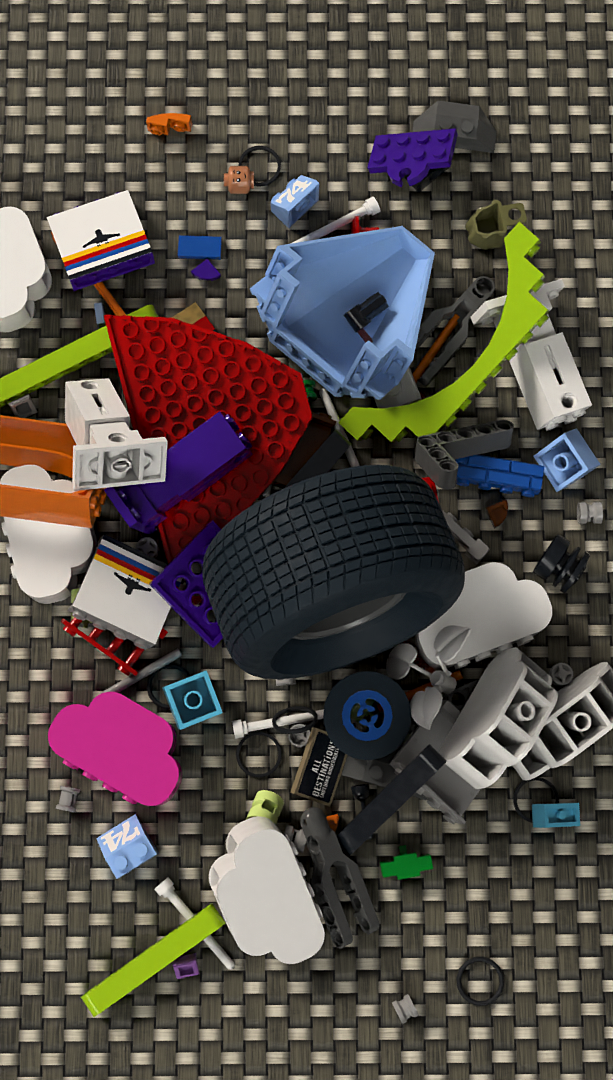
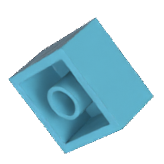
[162,670,223,730]

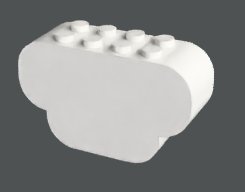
[0,207,52,332]
[0,465,97,604]
[415,562,552,670]
[439,647,558,789]
[513,662,613,781]
[209,816,325,964]

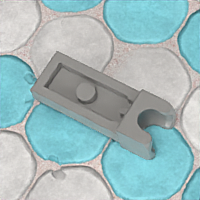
[442,511,490,565]

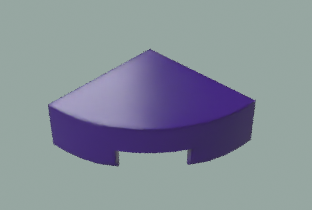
[191,259,221,281]

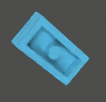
[532,803,580,828]

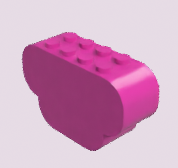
[48,692,182,806]

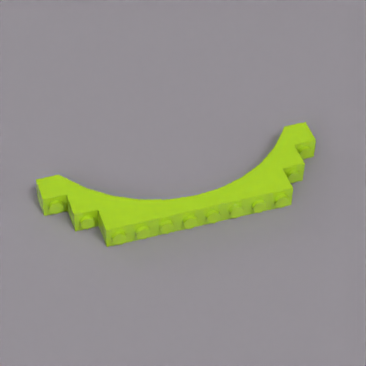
[338,222,549,443]

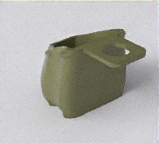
[465,200,527,250]

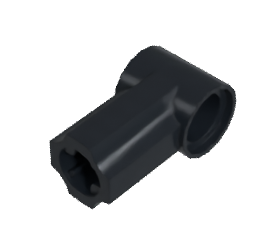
[343,292,389,332]

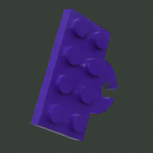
[367,128,458,187]

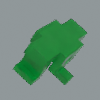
[380,845,433,880]

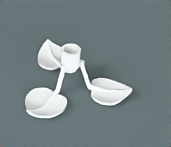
[386,625,471,730]

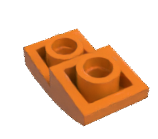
[146,113,192,135]

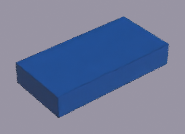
[178,235,222,260]

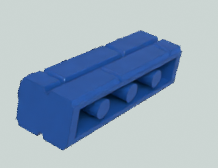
[455,455,544,497]

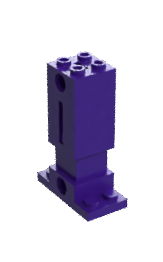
[104,411,253,535]

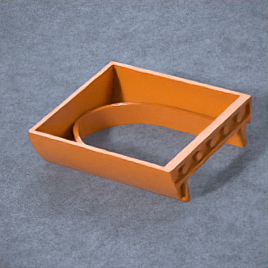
[0,415,106,528]

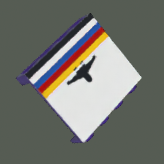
[47,190,155,291]

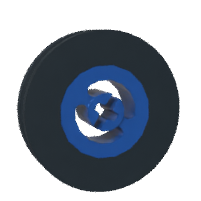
[323,671,411,760]

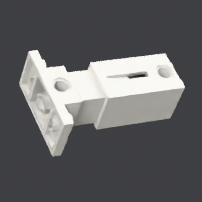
[471,279,592,431]
[65,378,168,491]

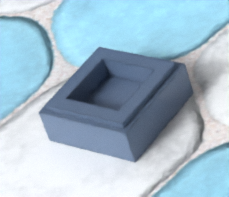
[94,303,106,329]

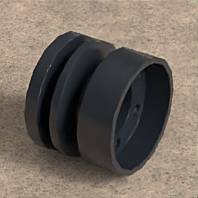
[532,534,590,594]

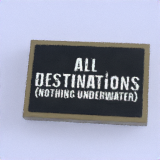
[290,727,347,807]

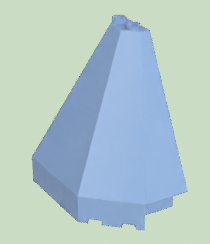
[250,226,435,400]

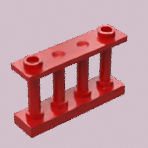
[61,617,168,676]

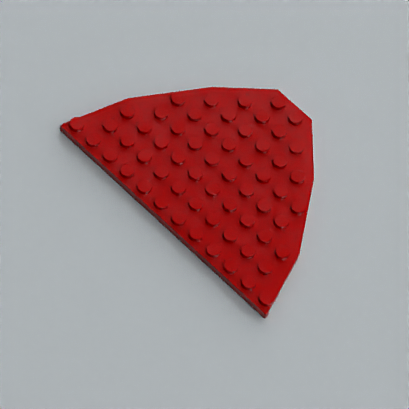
[104,315,313,564]

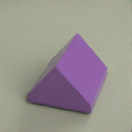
[172,953,200,979]

